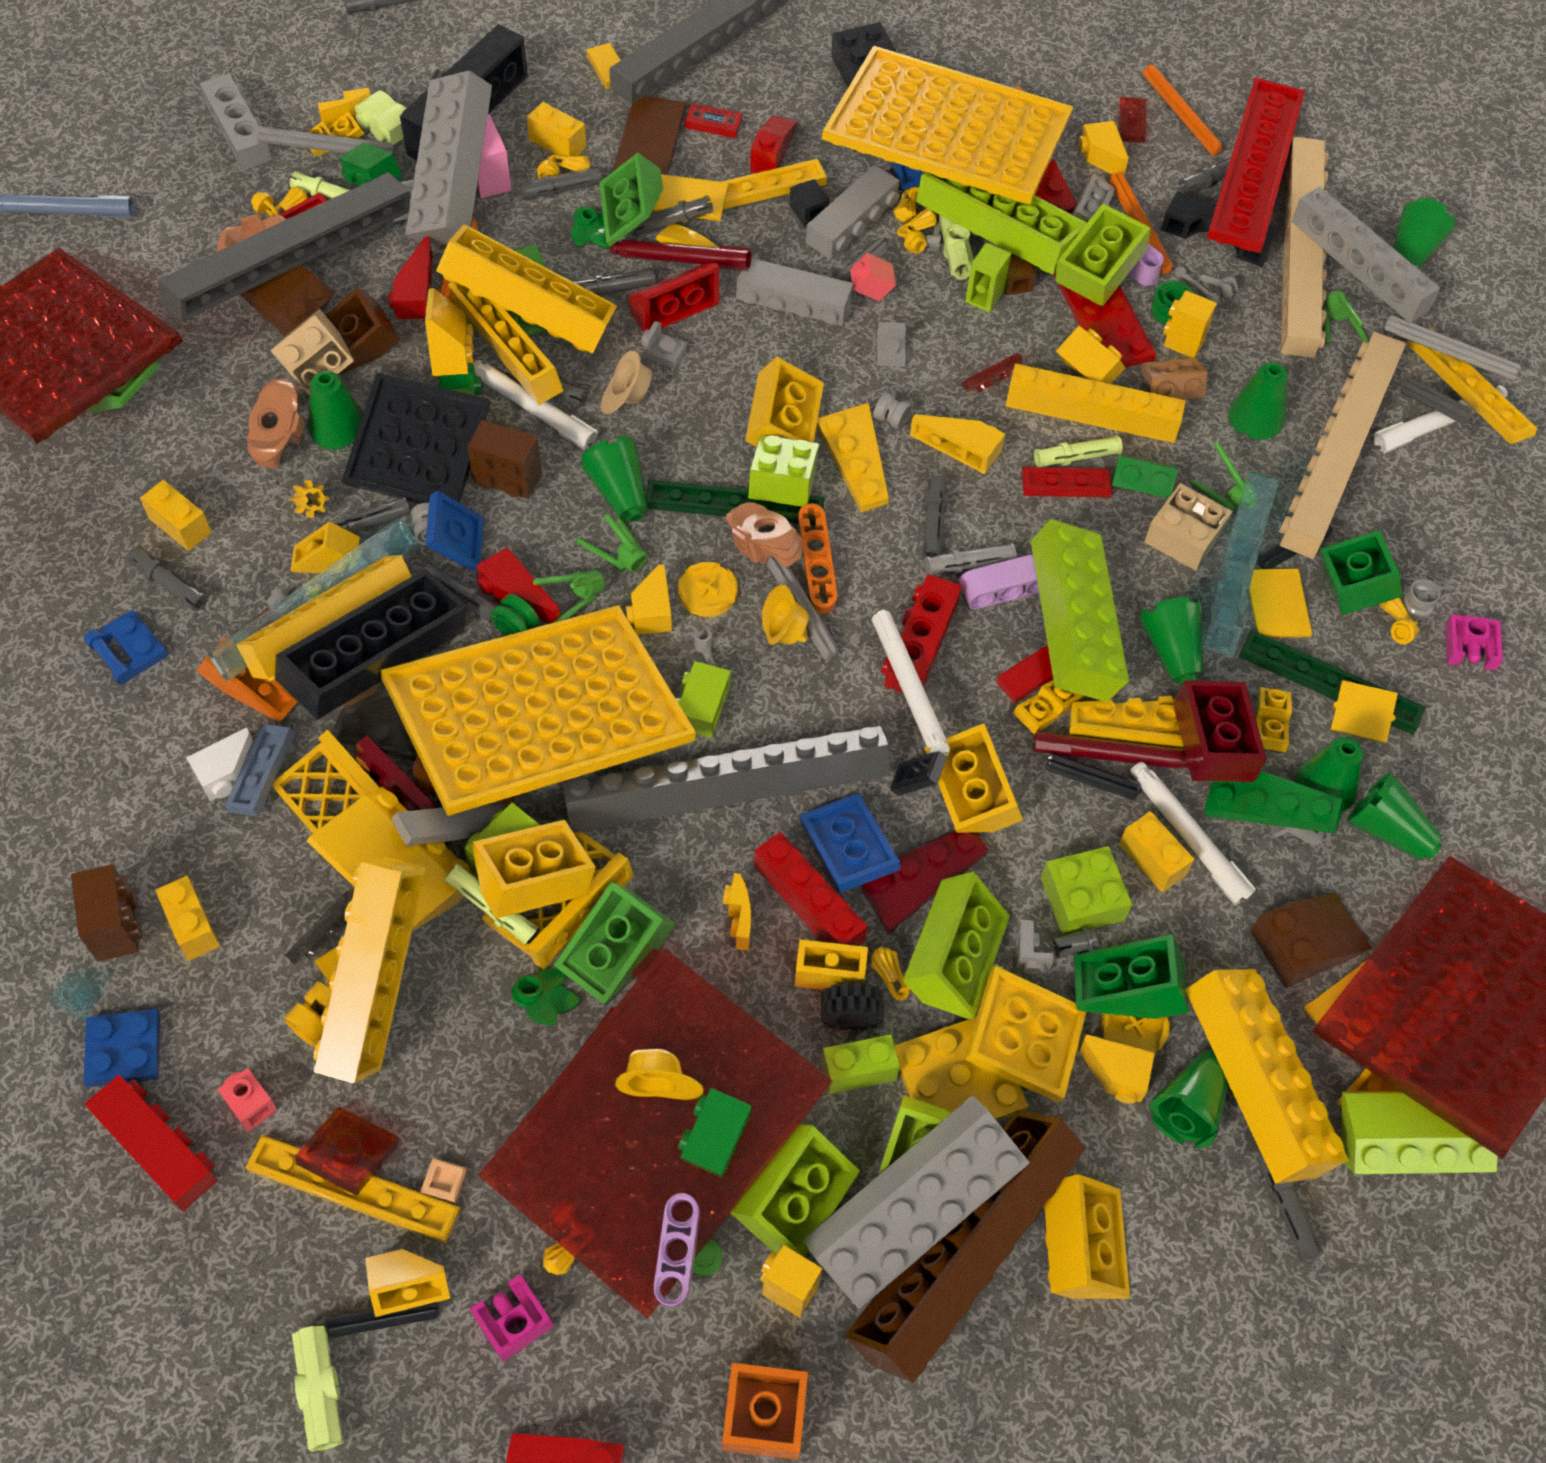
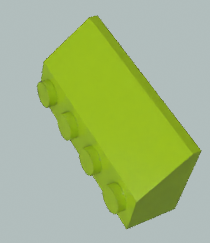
[903,871,1010,1019]
[1341,1090,1498,1174]

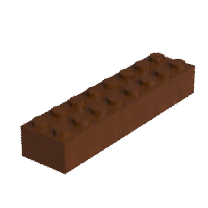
[844,1110,1086,1383]

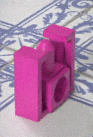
[1445,615,1503,670]
[470,1274,554,1363]

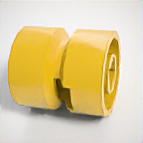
[283,981,332,1048]

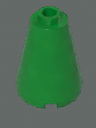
[1393,197,1456,269]
[1228,362,1288,440]
[308,371,363,450]
[580,436,647,523]
[1139,597,1203,686]
[1294,737,1363,813]
[1347,773,1442,860]
[1149,1050,1229,1148]

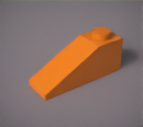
[196,637,298,723]

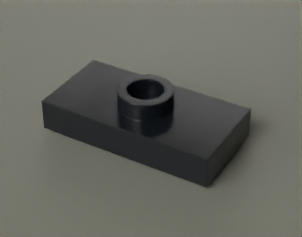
[890,751,947,796]

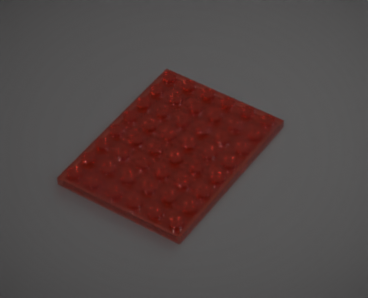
[0,247,183,444]
[1312,856,1546,1159]
[478,948,832,1319]

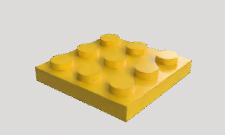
[964,966,1086,1103]
[895,1016,1029,1121]

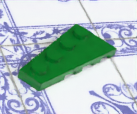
[1204,771,1344,834]

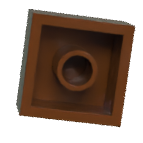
[467,420,542,499]
[71,864,143,962]

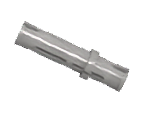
[924,543,1017,575]

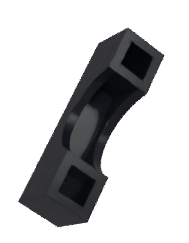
[1161,191,1279,267]

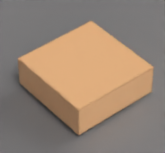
[420,1158,468,1205]

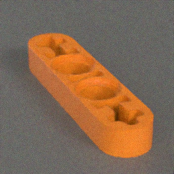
[798,503,837,614]

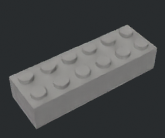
[405,70,492,247]
[803,1095,1029,1309]

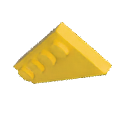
[817,403,889,512]
[1069,696,1184,749]

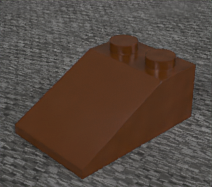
[240,265,335,336]
[325,287,401,375]
[1250,893,1372,988]

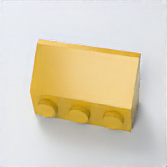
[425,288,474,376]
[745,357,824,447]
[924,723,1024,833]
[472,820,596,919]
[1043,1174,1130,1299]

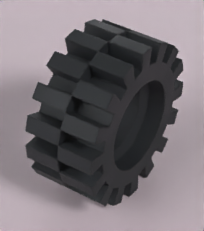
[821,982,884,1031]

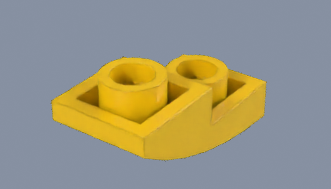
[318,88,371,127]
[308,112,365,156]
[655,224,719,265]
[1013,680,1083,735]
[1256,687,1292,753]
[723,873,751,951]

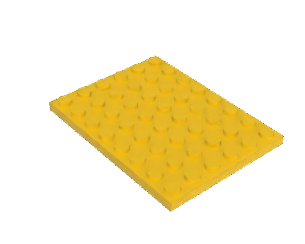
[822,46,1073,204]
[381,605,696,816]

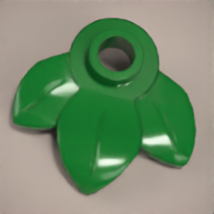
[571,206,610,250]
[511,969,580,1026]

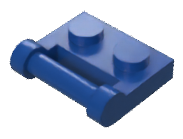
[84,609,168,684]

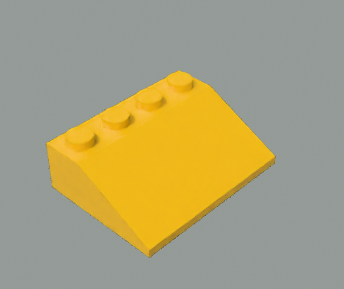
[307,787,478,931]

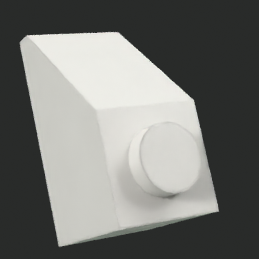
[186,728,254,801]

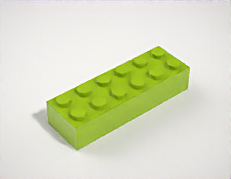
[916,172,1087,275]
[1031,519,1129,702]

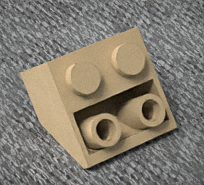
[270,309,354,396]
[1145,483,1233,571]

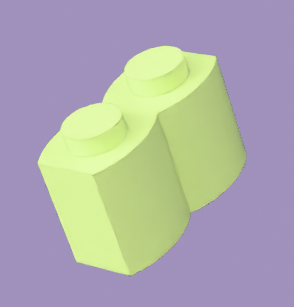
[354,90,406,145]

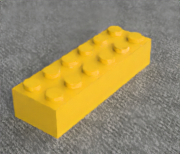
[436,224,617,354]
[313,857,426,1083]
[1185,969,1349,1184]

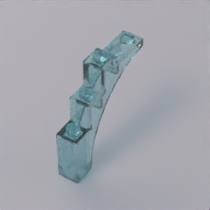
[1202,471,1279,657]

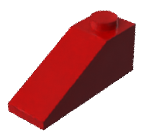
[750,115,798,173]
[388,237,433,319]
[476,547,561,624]
[506,1433,625,1463]

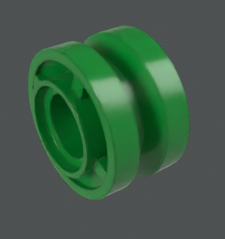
[1151,281,1193,325]
[490,594,540,636]

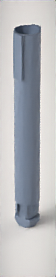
[0,194,135,218]

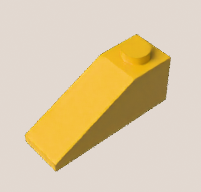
[910,414,1005,474]

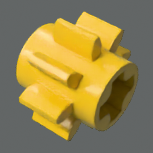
[289,480,330,518]

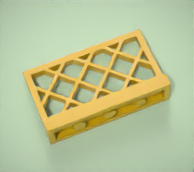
[272,730,379,833]
[482,832,634,970]

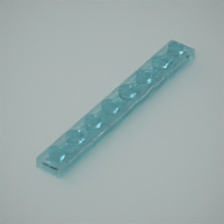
[207,518,417,680]

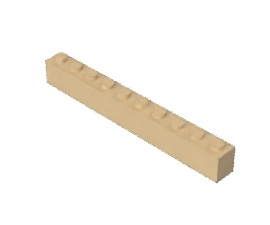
[1281,137,1329,358]
[1279,332,1406,559]

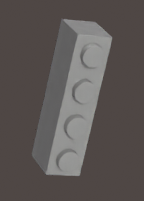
[806,165,899,259]
[736,258,853,325]

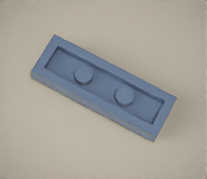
[225,724,295,817]

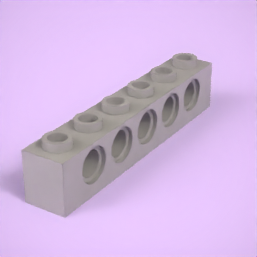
[1292,186,1440,323]

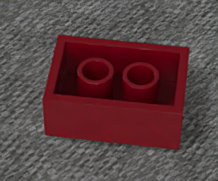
[1173,680,1267,782]

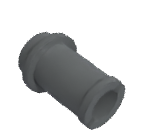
[1053,926,1098,958]

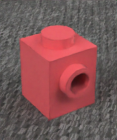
[850,253,896,301]
[217,1068,278,1132]

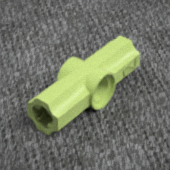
[939,214,974,280]
[292,1326,344,1452]

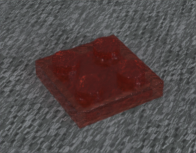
[295,1107,399,1196]

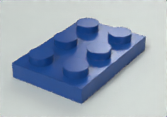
[799,793,900,893]

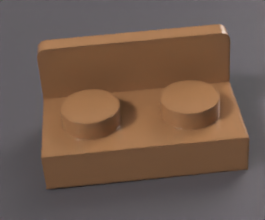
[1141,358,1207,400]

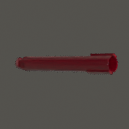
[610,240,752,271]
[1033,732,1189,770]

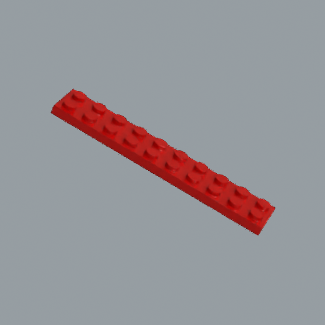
[1207,77,1305,253]
[1035,159,1156,368]

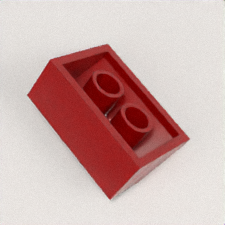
[629,263,719,332]

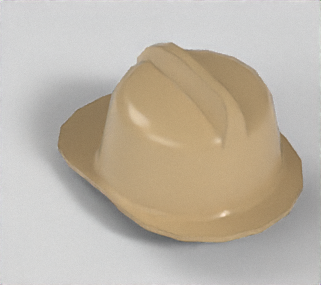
[600,350,653,414]

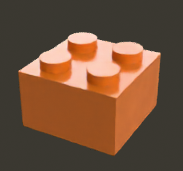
[722,1363,808,1460]

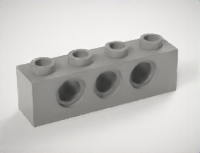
[199,73,273,170]

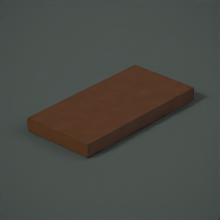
[613,96,686,175]

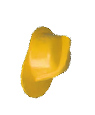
[762,584,809,645]
[615,1049,704,1100]

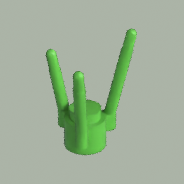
[1322,291,1370,345]
[1191,442,1259,515]
[576,514,648,573]
[533,570,605,623]

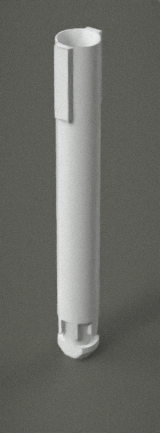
[471,360,598,451]
[1373,385,1508,454]
[872,609,950,756]
[1131,762,1256,906]

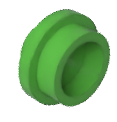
[686,1238,723,1276]

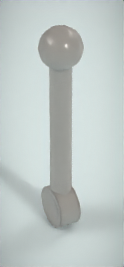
[1175,266,1219,303]

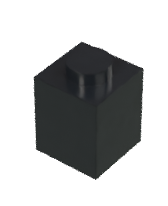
[789,179,830,227]

